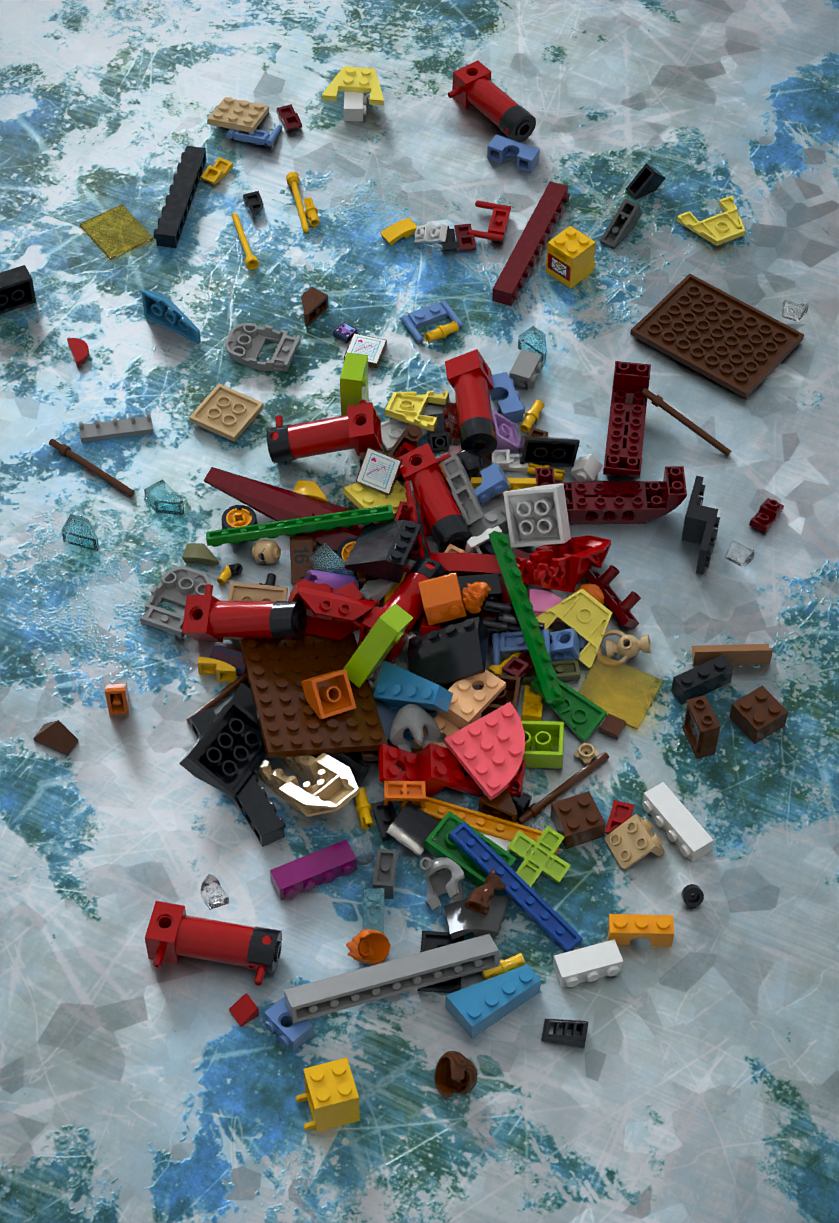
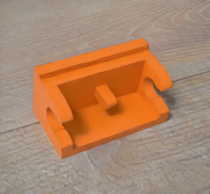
[383,781,426,806]

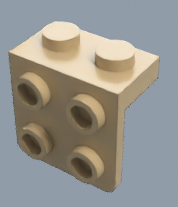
[605,814,665,870]

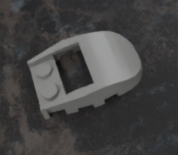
[225,323,301,372]
[140,566,211,639]

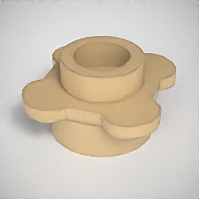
[574,743,598,764]

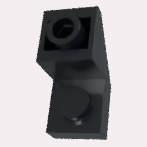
[438,226,460,251]
[426,413,450,452]

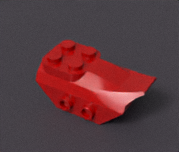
[288,579,380,641]

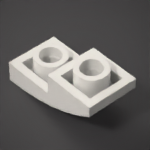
[414,224,448,244]

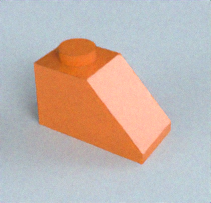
[105,683,129,715]

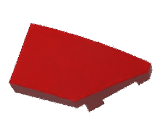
[605,800,634,834]

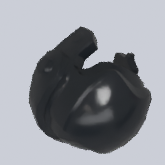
[457,449,483,481]

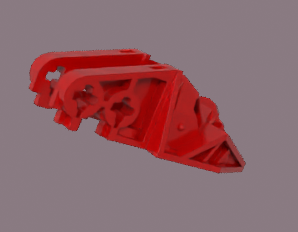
[517,535,611,592]

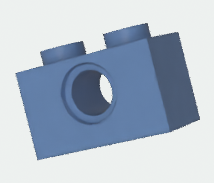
[264,997,314,1052]

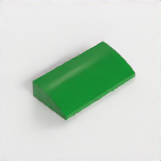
[424,811,517,887]

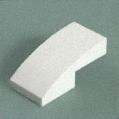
[492,449,528,472]

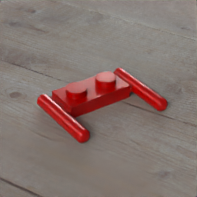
[467,200,511,242]

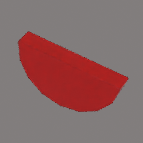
[67,338,90,366]

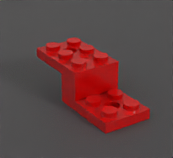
[379,743,483,798]

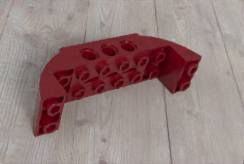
[603,361,651,478]
[535,466,687,525]

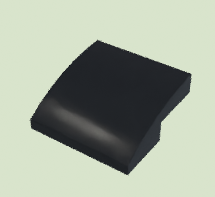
[386,801,440,857]

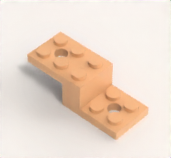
[413,669,506,750]

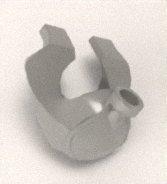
[390,704,441,753]
[420,857,465,911]

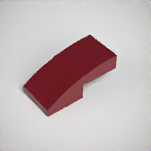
[276,104,302,131]
[454,224,476,251]
[502,652,535,678]

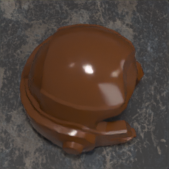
[434,1051,478,1097]

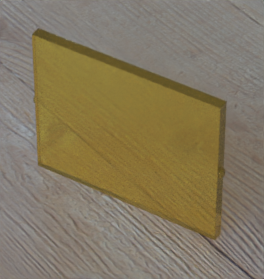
[80,204,153,260]
[578,653,663,730]

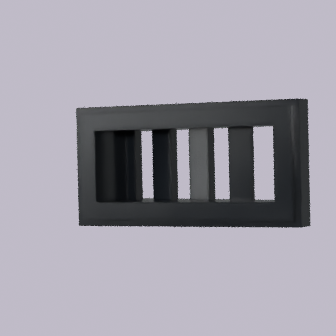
[541,1019,589,1048]

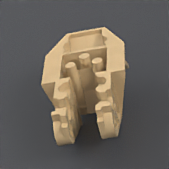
[258,752,360,817]

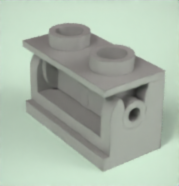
[509,349,543,391]

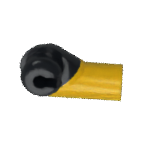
[217,563,243,585]

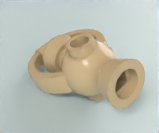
[596,630,651,667]

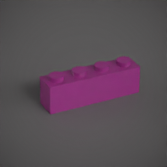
[270,840,357,900]

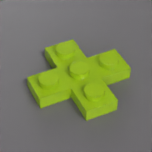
[507,825,571,887]

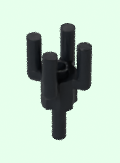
[482,600,545,634]

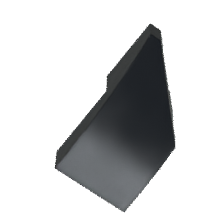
[243,191,264,218]

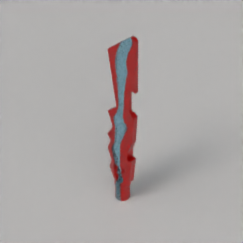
[404,480,431,559]

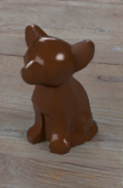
[464,868,506,915]

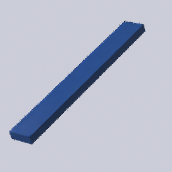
[448,822,583,952]

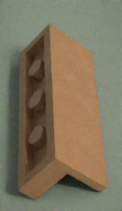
[691,644,773,666]

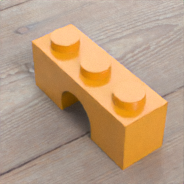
[607,914,674,947]

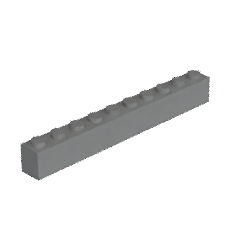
[284,934,499,1023]

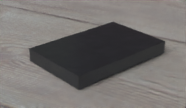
[417,931,464,993]

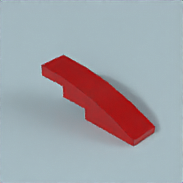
[430,553,502,576]

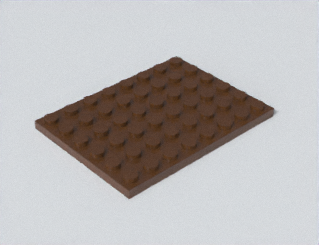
[630,274,804,398]
[239,633,388,758]

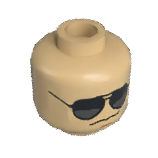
[252,539,281,565]

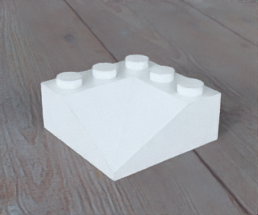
[503,483,571,547]

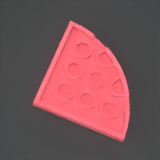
[444,702,525,801]

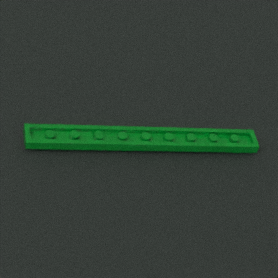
[206,505,394,547]
[489,531,565,705]

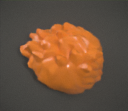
[462,582,491,614]
[346,929,391,966]

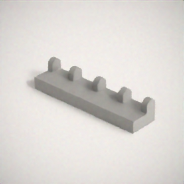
[79,413,153,443]

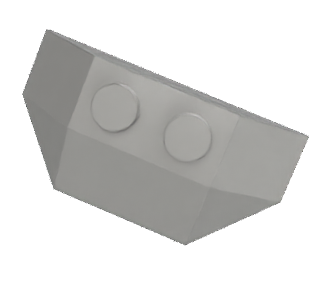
[468,497,509,537]

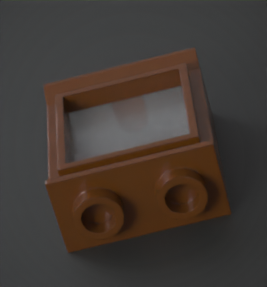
[682,695,720,759]

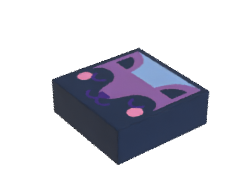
[333,322,357,343]

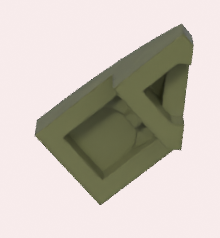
[182,543,219,566]

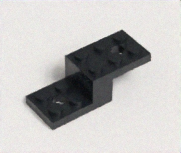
[681,476,720,575]

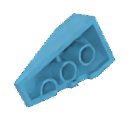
[141,289,201,344]

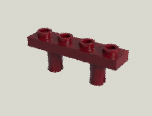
[583,565,641,629]

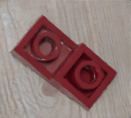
[749,498,784,533]

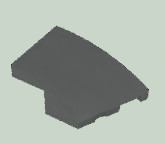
[444,896,510,939]

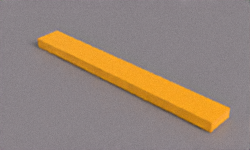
[400,796,561,856]

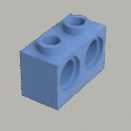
[550,628,580,662]

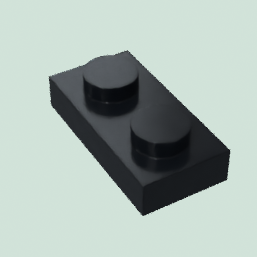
[371,801,397,841]

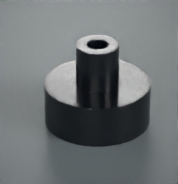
[512,793,532,814]
[681,884,704,907]

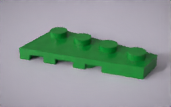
[531,676,607,743]

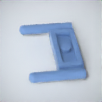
[226,125,282,146]
[401,300,463,343]
[492,629,550,665]

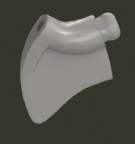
[360,578,395,601]

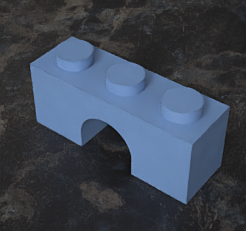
[487,135,540,173]
[489,372,525,423]
[450,462,511,512]

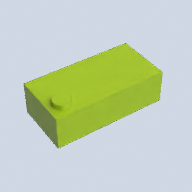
[340,352,369,416]
[343,603,413,687]
[521,721,564,769]

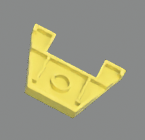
[322,66,384,106]
[677,195,745,246]
[385,391,449,431]
[536,589,612,670]

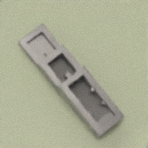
[440,454,485,526]

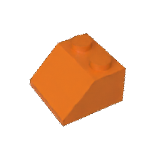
[419,573,467,626]
[301,669,356,719]

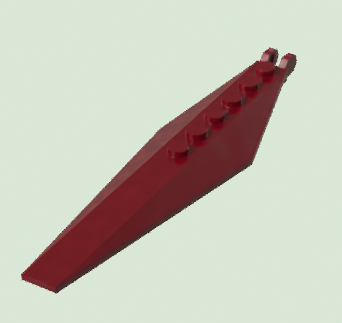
[204,467,427,561]

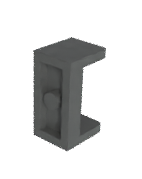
[372,848,398,899]

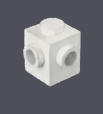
[570,453,603,482]

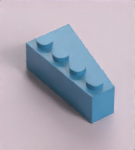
[373,660,453,712]
[445,964,541,1039]

